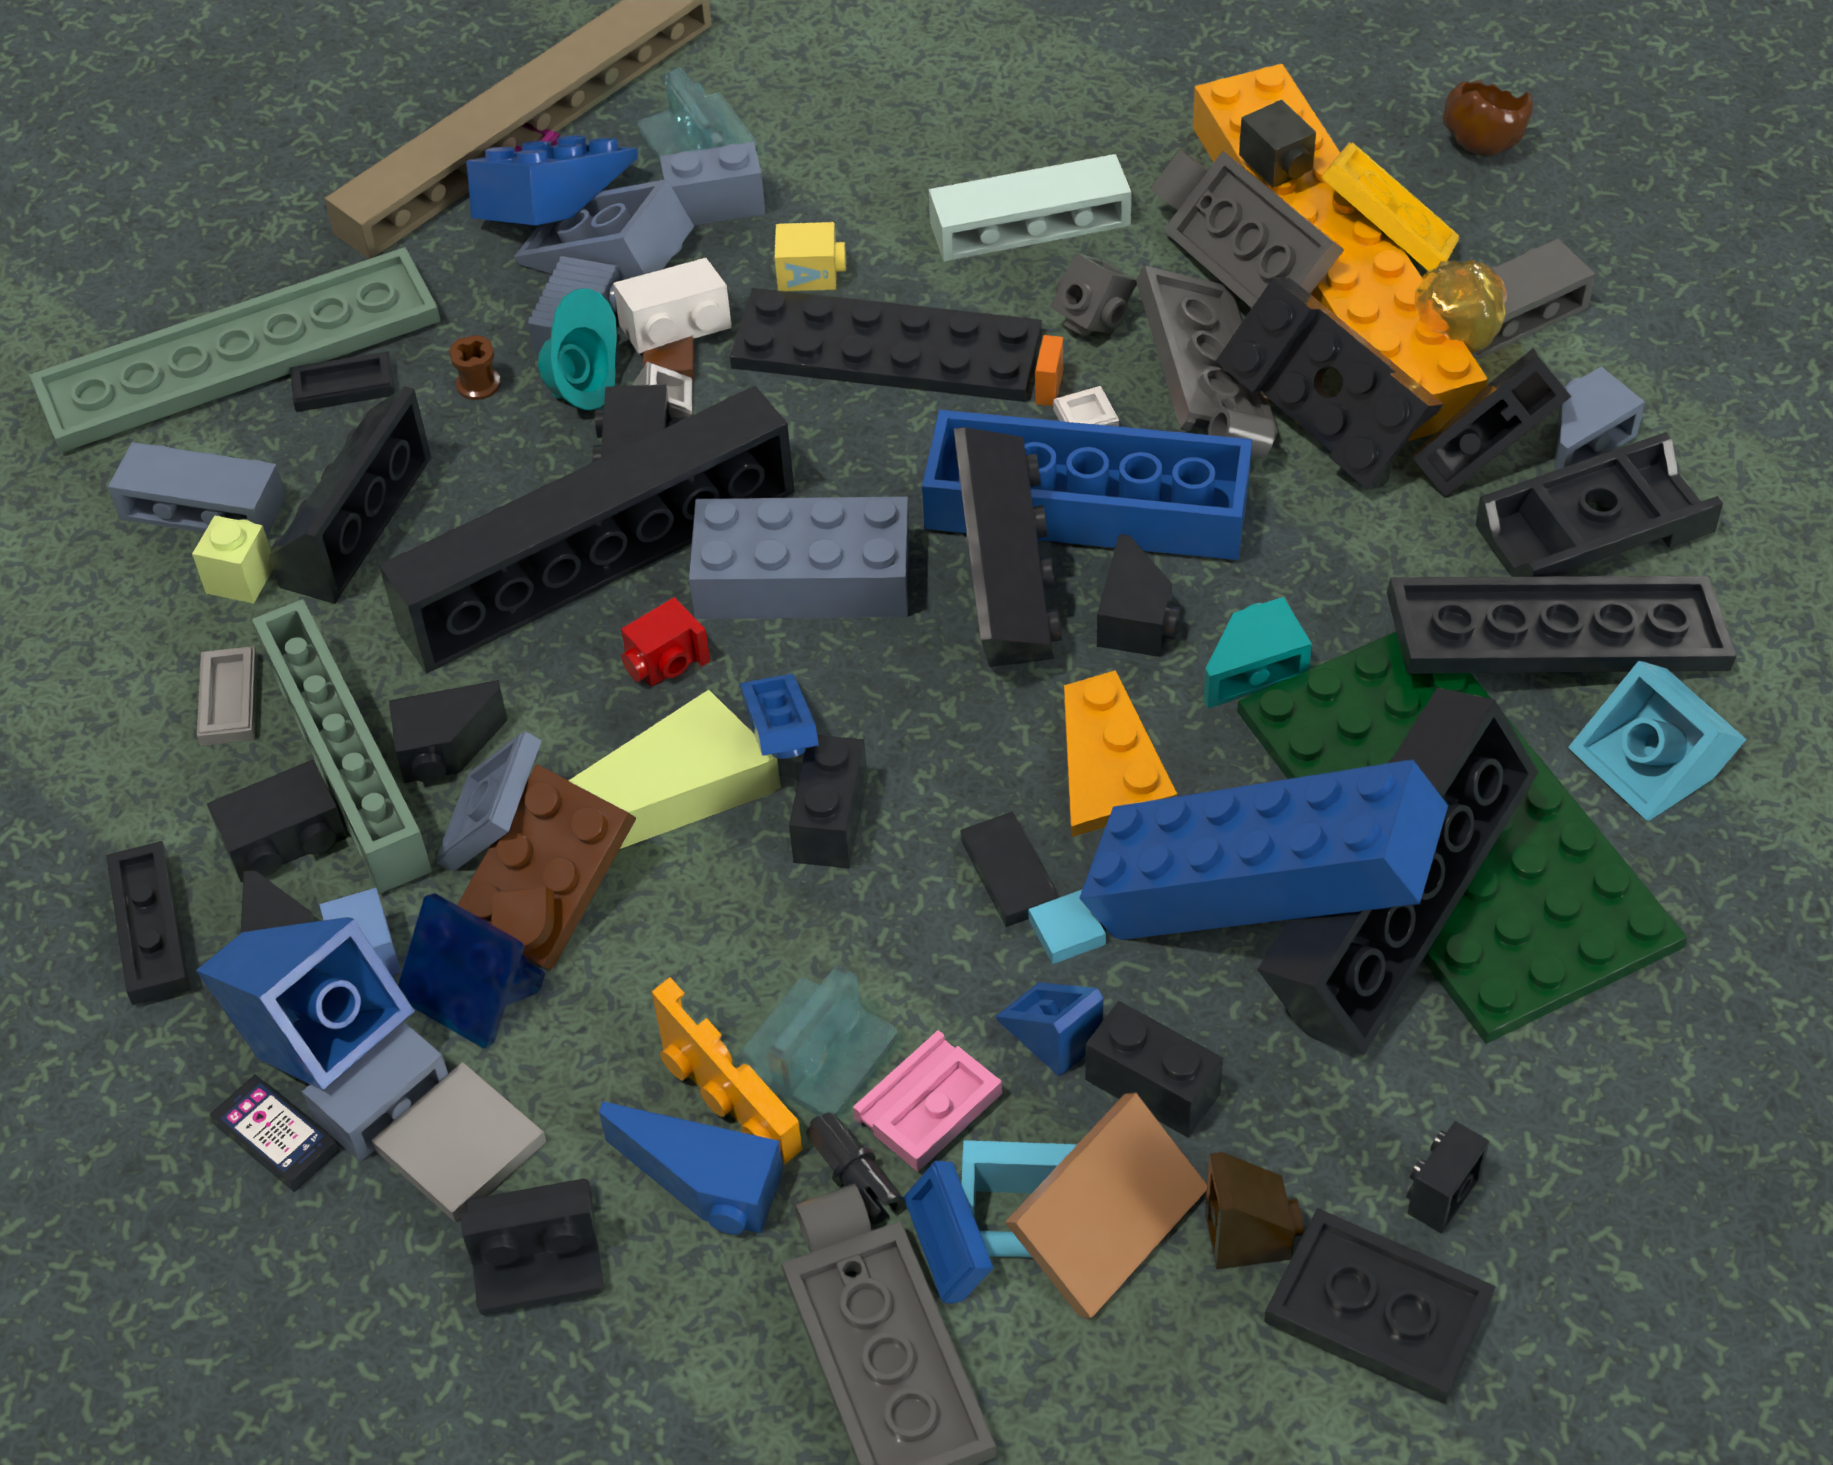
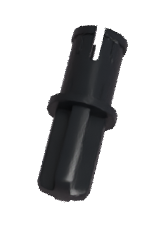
[806,1111,904,1224]

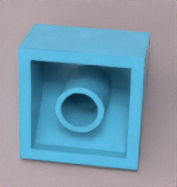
[1568,661,1746,821]

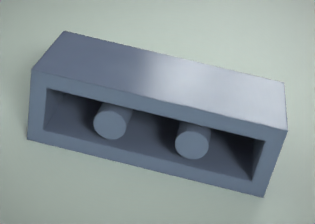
[108,442,286,537]

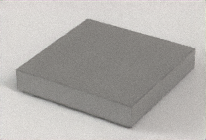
[371,1062,546,1223]

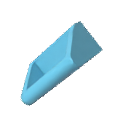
[962,1140,1077,1258]

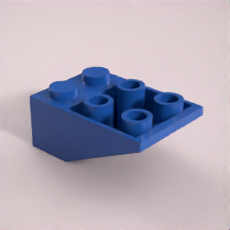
[466,135,638,225]

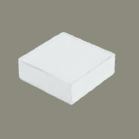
[1053,386,1119,427]

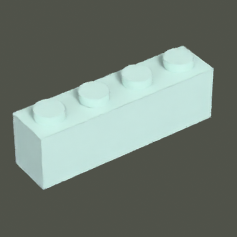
[929,154,1131,261]

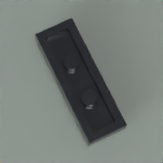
[106,841,190,1005]

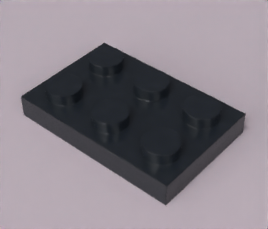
[1264,1208,1496,1404]

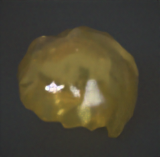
[1414,260,1507,353]

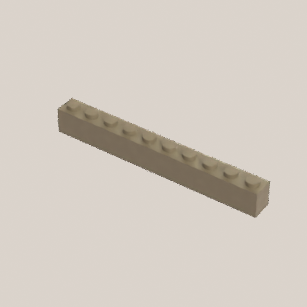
[324,0,712,259]

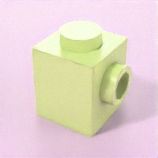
[192,516,273,603]

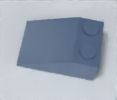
[514,179,694,281]

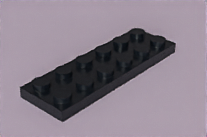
[730,288,1042,402]
[1386,576,1737,674]

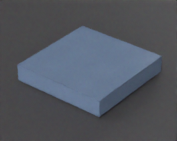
[436,731,541,871]

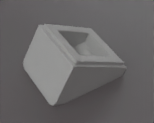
[632,362,692,418]

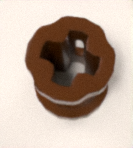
[449,335,501,400]

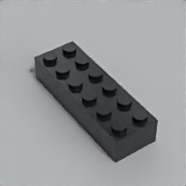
[1257,688,1539,1055]

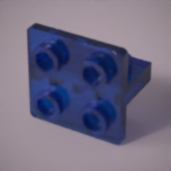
[398,893,546,1048]

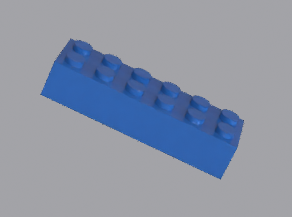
[922,410,1252,560]
[1079,760,1448,940]

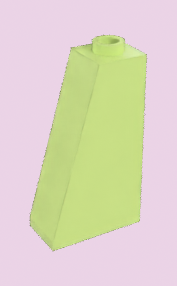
[569,690,781,849]

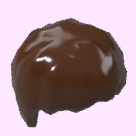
[1442,80,1533,157]

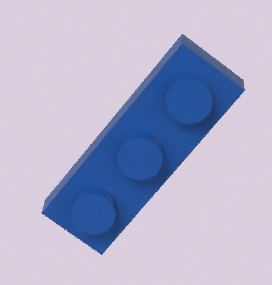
[740,673,819,759]

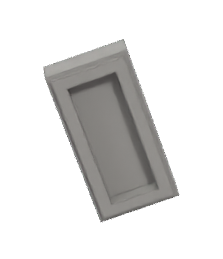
[197,646,258,746]

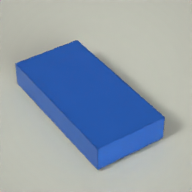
[904,1161,993,1303]

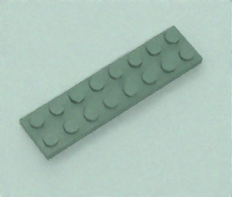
[29,247,441,453]

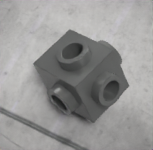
[1050,253,1137,337]

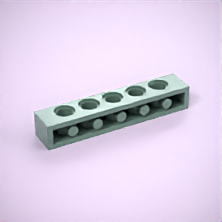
[252,599,432,894]

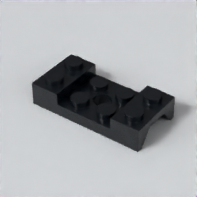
[1216,277,1444,490]
[1475,432,1723,577]

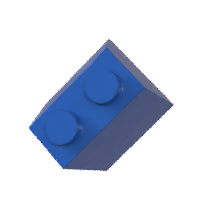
[196,917,414,1090]

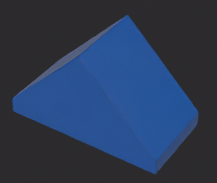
[995,982,1104,1077]

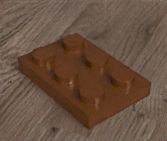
[452,764,637,970]

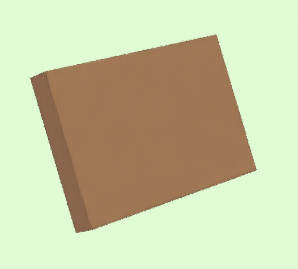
[1005,1093,1207,1318]

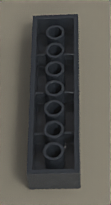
[379,386,795,674]

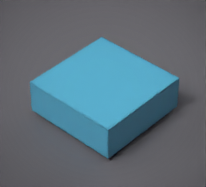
[1028,890,1106,964]

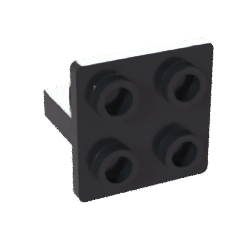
[460,1178,604,1315]

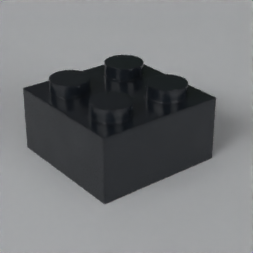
[1406,1121,1490,1234]

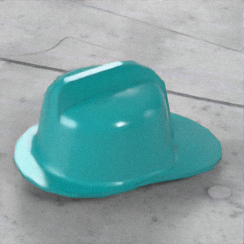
[538,288,617,411]

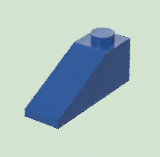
[599,1101,783,1234]

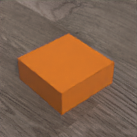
[1035,335,1063,406]

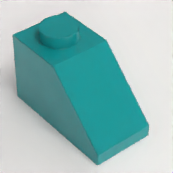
[1203,597,1312,709]

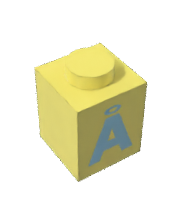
[775,222,846,291]

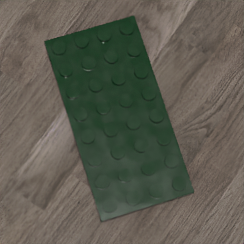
[1237,632,1687,1044]

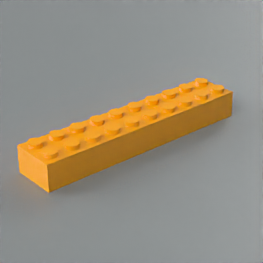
[1193,64,1488,441]

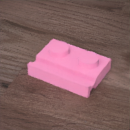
[853,1030,1002,1172]

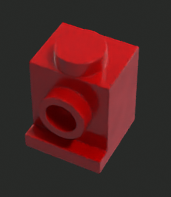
[621,597,710,687]

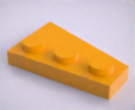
[1064,670,1177,837]
[652,977,803,1165]

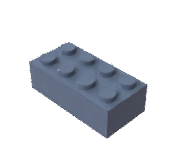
[689,497,910,619]

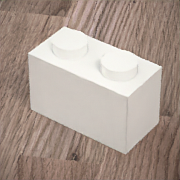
[613,258,732,354]

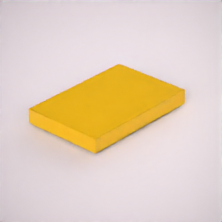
[1321,142,1460,276]

